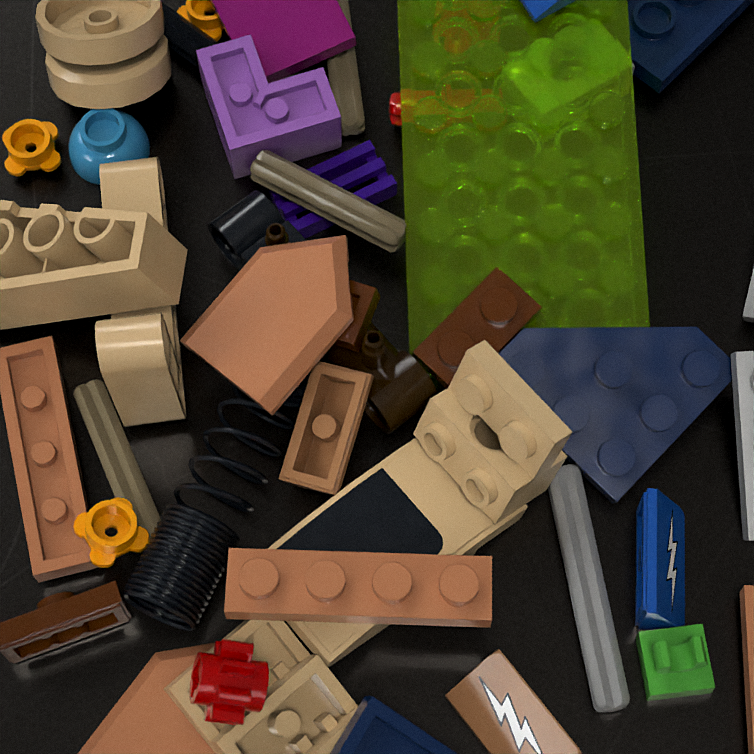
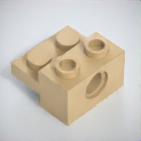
[413,340,573,524]

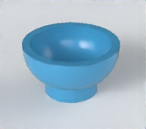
[68,108,150,185]

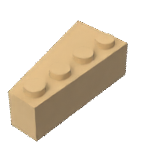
[0,200,188,330]

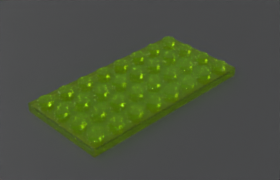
[397,0,650,378]

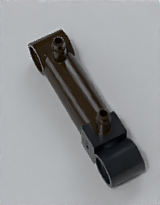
[208,190,437,434]

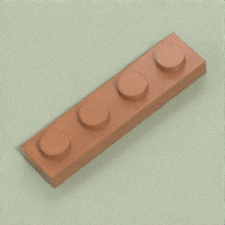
[0,336,99,583]
[224,548,492,628]

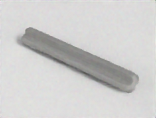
[548,464,630,712]

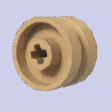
[35,0,171,110]

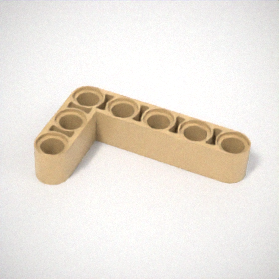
[95,157,186,427]

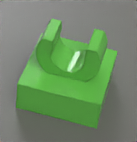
[635,624,715,701]

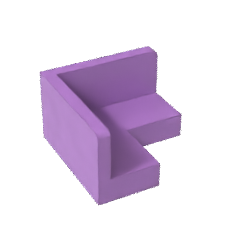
[196,34,342,179]

